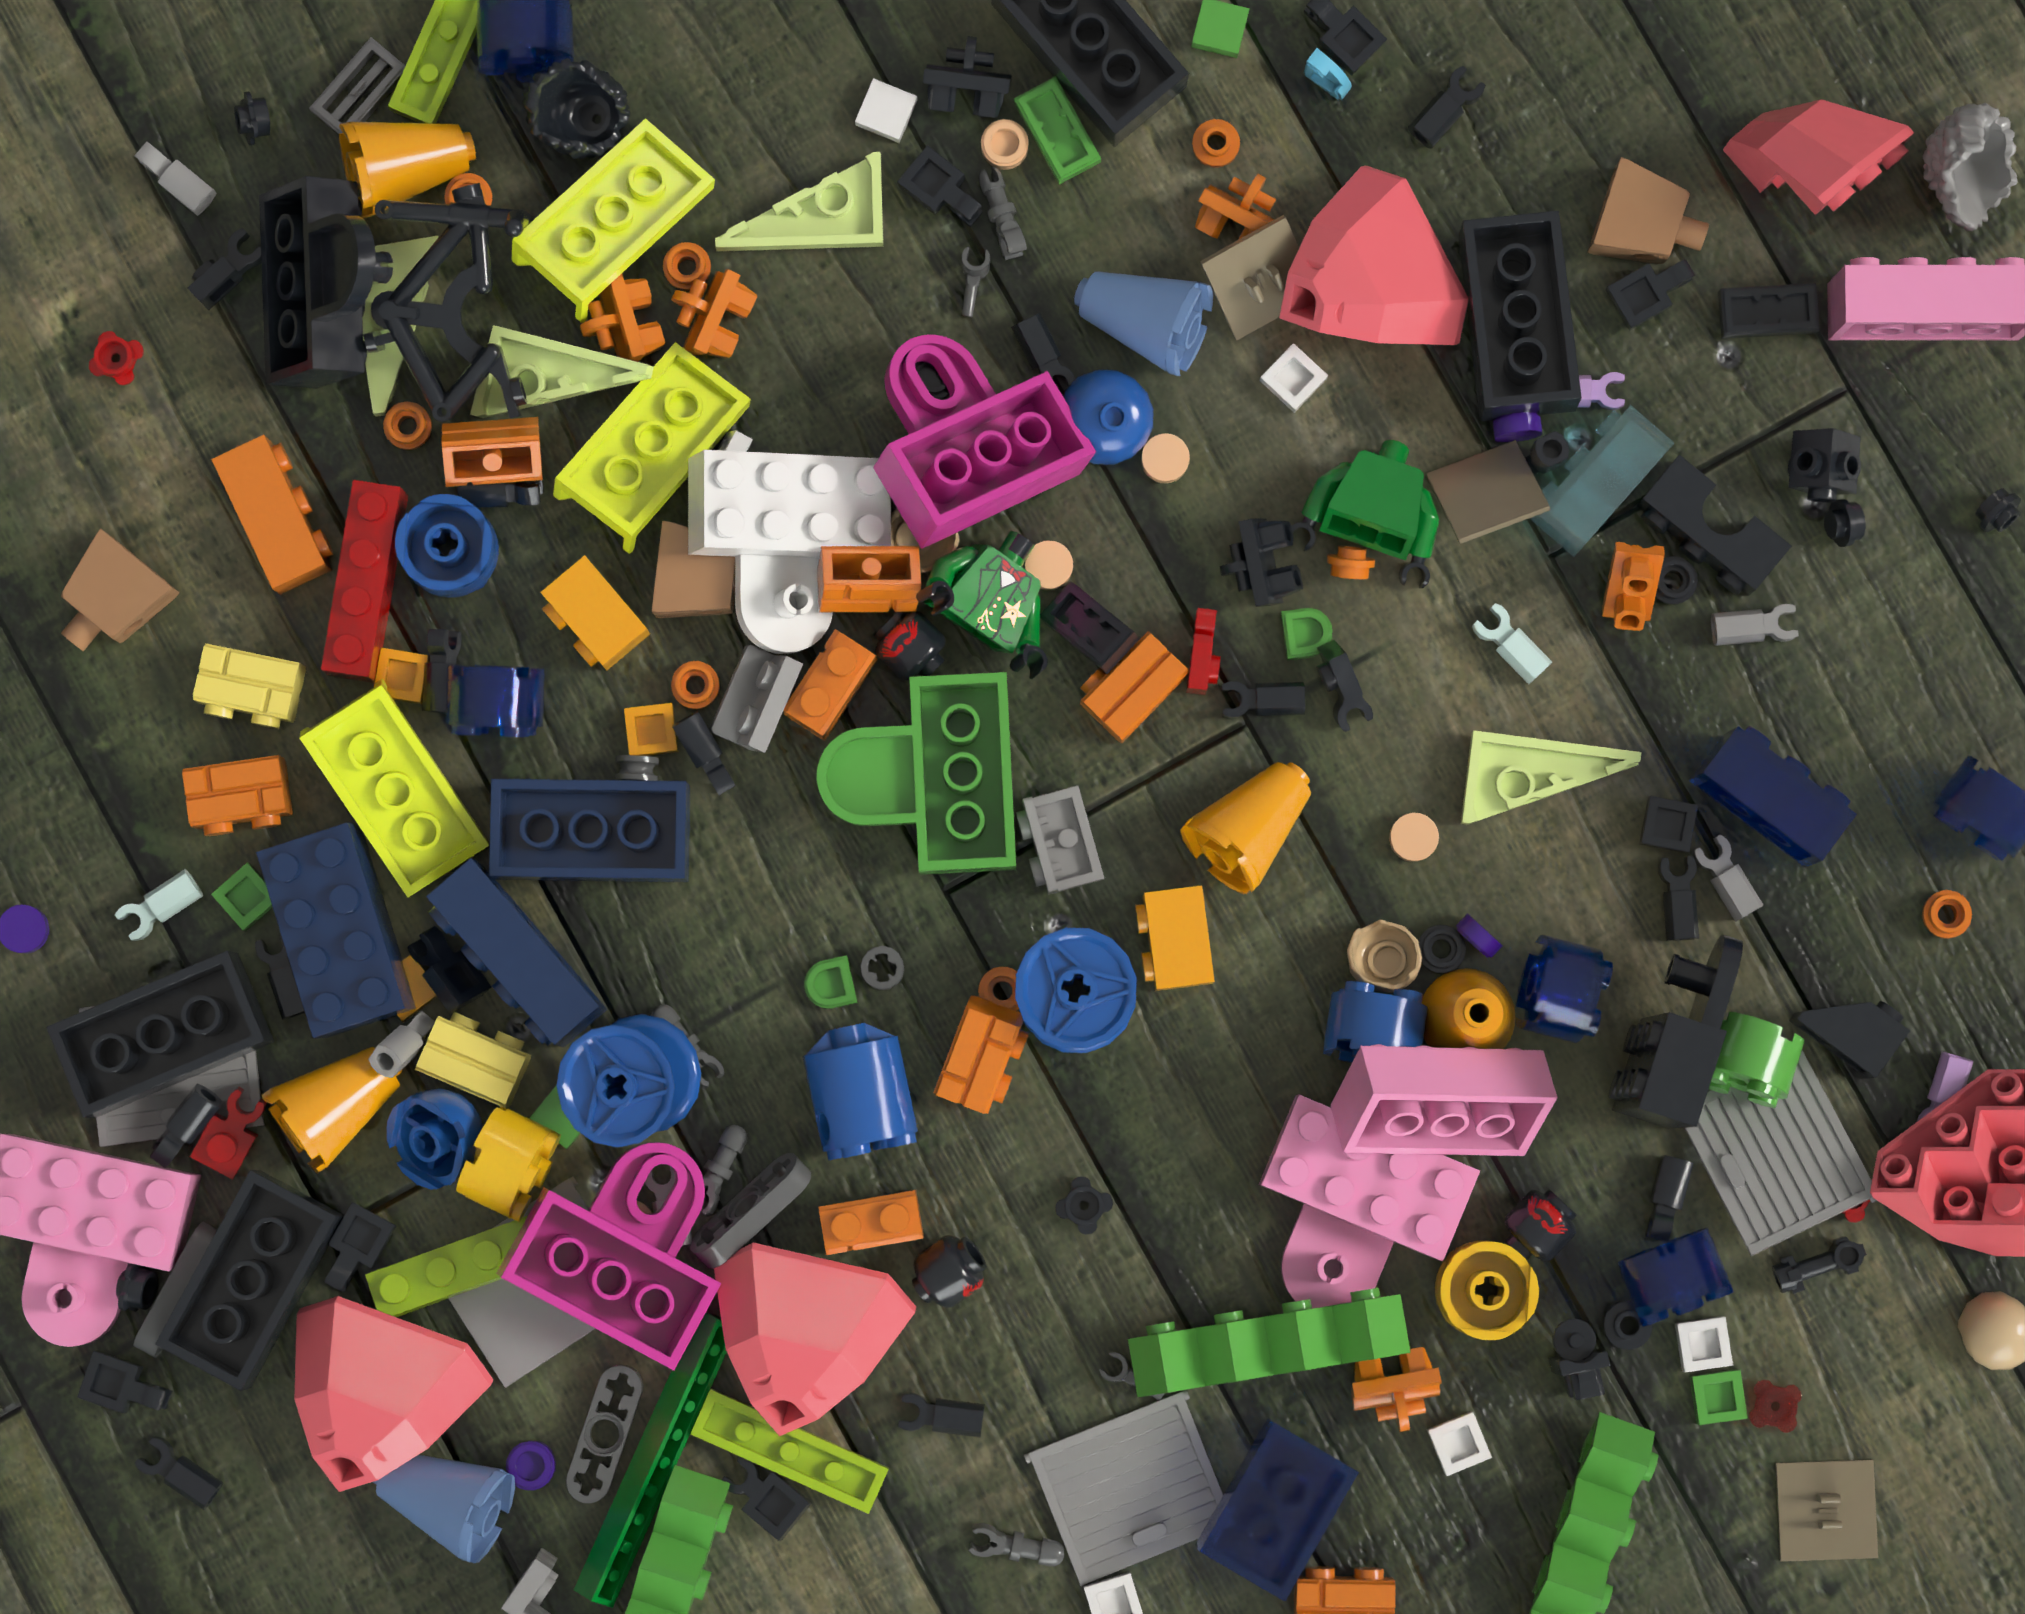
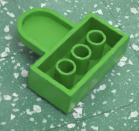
[817,672,1016,875]

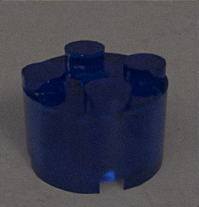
[477,0,574,82]
[446,665,545,737]
[1933,755,2025,861]
[1516,934,1613,1043]
[1618,1228,1734,1327]

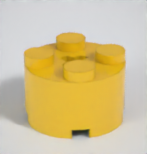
[456,1106,561,1222]
[1435,1240,1539,1340]

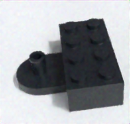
[259,176,393,389]
[1608,934,1743,1129]

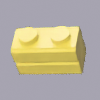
[193,643,306,729]
[415,1012,532,1108]

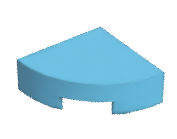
[1304,48,1352,100]

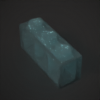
[1531,405,1674,557]

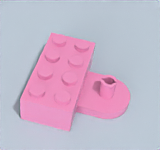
[1259,1095,1480,1309]
[0,1134,201,1347]

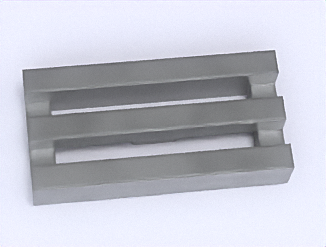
[309,37,405,134]

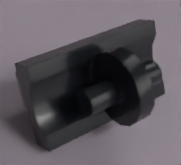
[923,36,1012,118]
[1219,518,1303,607]
[1548,1319,1610,1400]

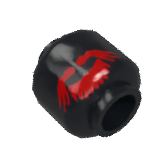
[874,610,946,681]
[1504,1189,1577,1262]
[912,1235,987,1308]

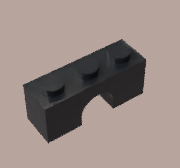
[1636,455,1792,596]

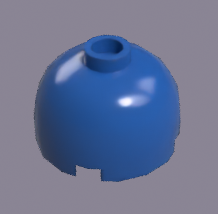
[1063,370,1153,465]
[387,1089,483,1190]

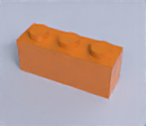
[211,434,333,595]

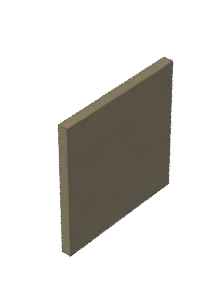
[1200,215,1299,340]
[1426,440,1550,544]
[1775,1459,1878,1562]

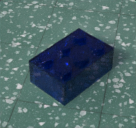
[1689,726,1857,867]
[1195,1418,1359,1601]

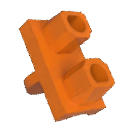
[1195,174,1276,240]
[671,269,757,359]
[580,274,665,362]
[1602,542,1665,631]
[1351,1347,1442,1432]

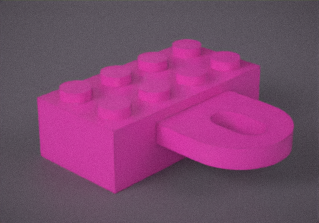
[873,335,1096,549]
[496,1142,721,1370]

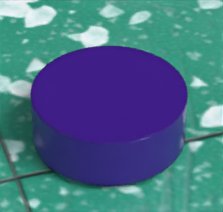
[1493,412,1543,442]
[0,905,49,954]
[1456,913,1503,958]
[506,1440,556,1490]

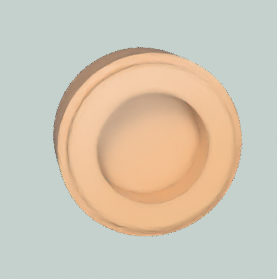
[981,119,1029,170]
[1141,433,1190,483]
[1025,541,1073,590]
[1389,813,1439,862]

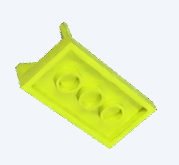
[511,118,715,323]
[553,342,751,554]
[299,679,489,898]

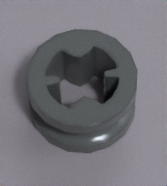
[615,755,659,781]
[861,946,905,990]

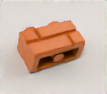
[442,417,543,487]
[817,546,921,612]
[783,629,877,741]
[1080,632,1190,744]
[182,755,293,836]
[933,995,1029,1114]
[818,1190,924,1255]
[1294,1566,1395,1614]

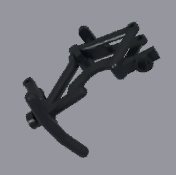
[363,183,534,422]

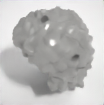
[1923,103,2018,231]

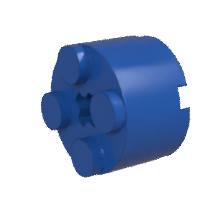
[395,494,499,598]
[1323,981,1428,1063]

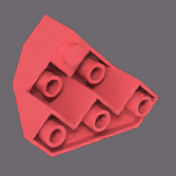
[1723,99,1914,215]
[1279,165,1469,345]
[1870,1069,2025,1257]
[714,1243,916,1436]
[294,1296,494,1492]

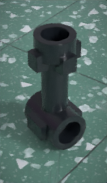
[1772,1236,1867,1294]

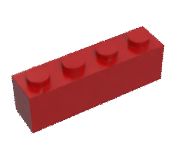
[321,480,408,683]

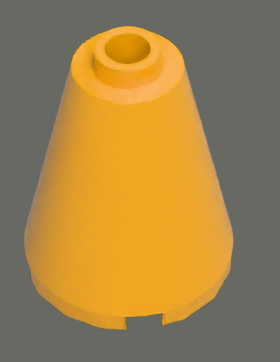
[339,122,476,218]
[1180,762,1311,894]
[1422,968,1515,1049]
[262,1047,402,1174]

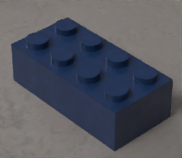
[489,779,690,882]
[256,822,416,1038]
[426,858,608,1047]

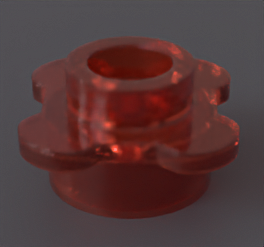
[1749,1380,1802,1433]

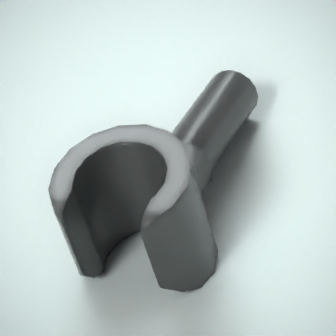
[961,247,990,317]
[1099,1352,1164,1401]

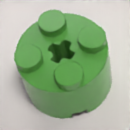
[1709,1011,1804,1108]

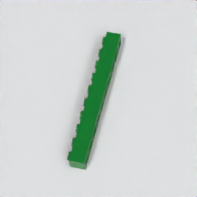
[574,1312,727,1608]

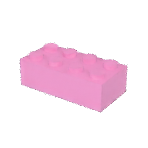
[1827,257,2025,341]
[1331,1044,1558,1156]

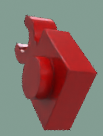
[1186,608,1221,695]
[190,1086,267,1180]

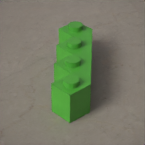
[1128,1288,1411,1397]
[1529,1412,1658,1614]
[625,1465,734,1614]

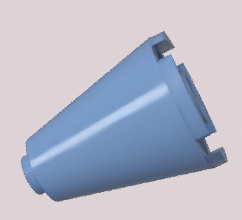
[1074,271,1213,376]
[373,1455,515,1563]

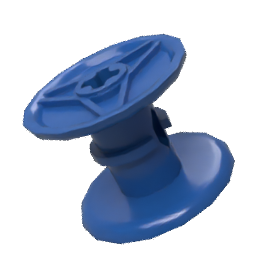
[1015,928,1137,1053]
[556,1014,701,1148]

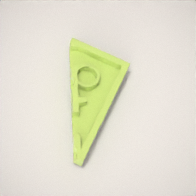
[715,152,884,251]
[362,236,439,417]
[470,325,654,418]
[1460,730,1641,825]

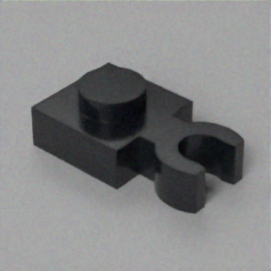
[722,1457,812,1541]

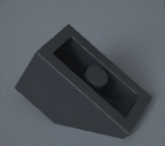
[1789,1001,1910,1079]

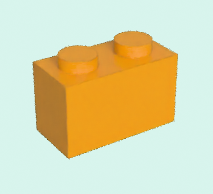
[540,555,651,671]
[1135,885,1215,991]

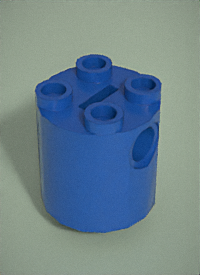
[803,1023,918,1160]

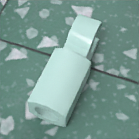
[1472,603,1552,684]
[115,869,203,941]

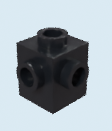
[1788,428,1861,503]

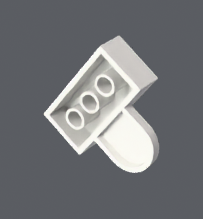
[688,450,891,654]

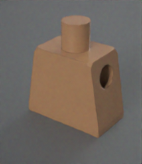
[1587,157,1709,264]
[652,521,735,618]
[61,529,180,651]

